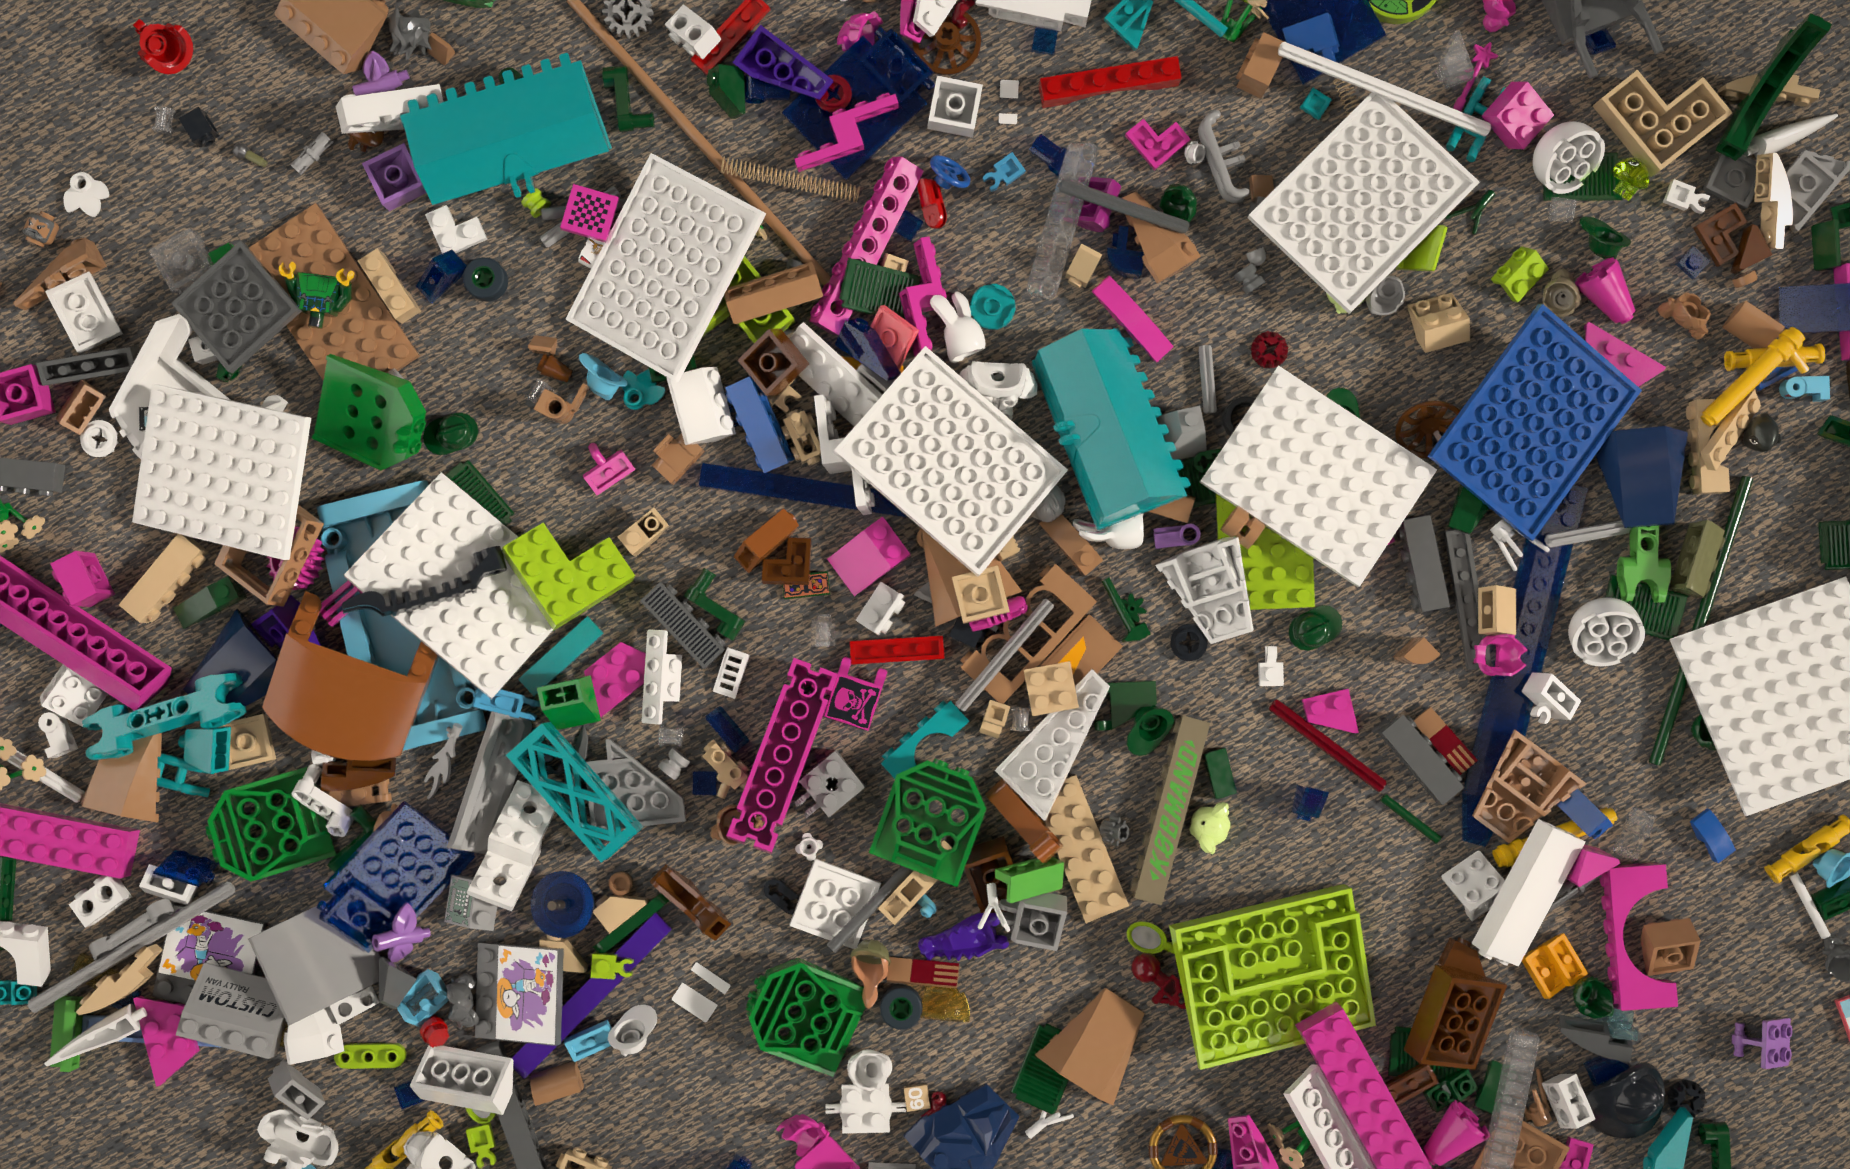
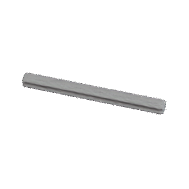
[955,599,1054,711]

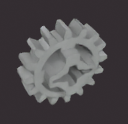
[602,0,654,39]

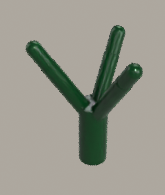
[1445,189,1495,235]

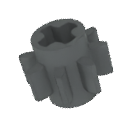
[1100,816,1129,846]

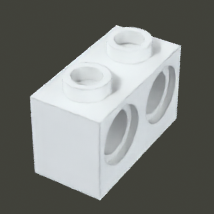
[665,4,721,59]
[69,875,132,927]
[1542,1074,1595,1129]

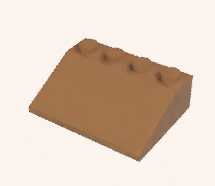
[274,0,388,74]

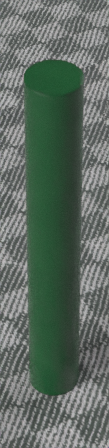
[1380,793,1442,844]

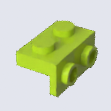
[1491,246,1549,303]

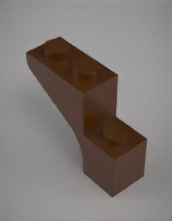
[650,864,731,941]

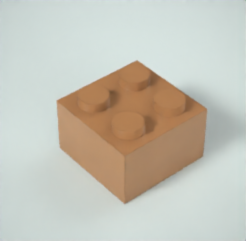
[1236,32,1284,99]

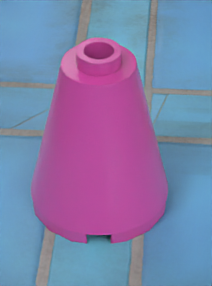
[1575,257,1635,324]
[1423,1100,1490,1166]

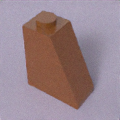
[733,508,799,573]

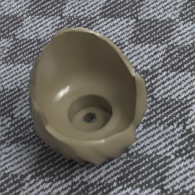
[1542,269,1581,318]

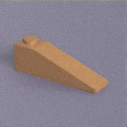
[1122,192,1201,284]
[13,238,107,310]

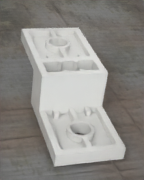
[814,394,875,515]
[467,780,555,911]

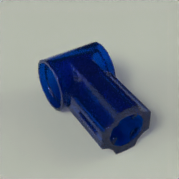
[745,76,790,104]
[1029,134,1078,179]

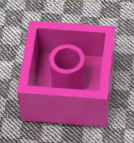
[1482,82,1554,149]
[0,364,56,425]
[50,551,115,607]

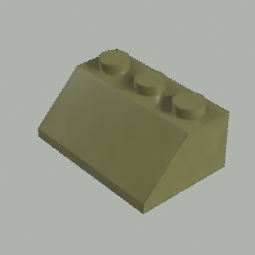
[1669,520,1725,598]

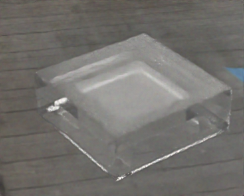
[1548,197,1577,223]

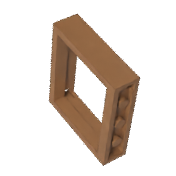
[214,505,324,607]

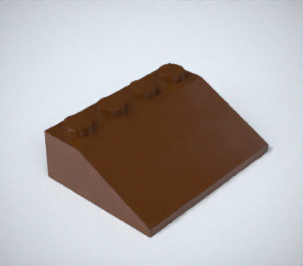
[1404,965,1507,1070]

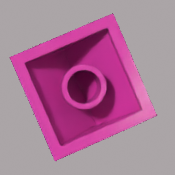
[1566,844,1620,887]

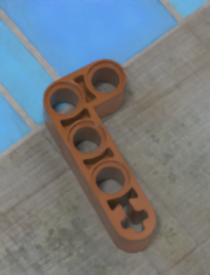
[985,778,1064,863]

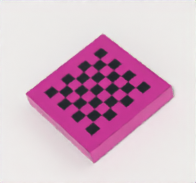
[560,184,619,243]

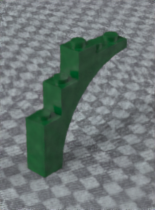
[1715,13,1832,161]

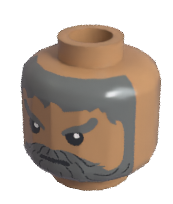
[22,211,59,248]

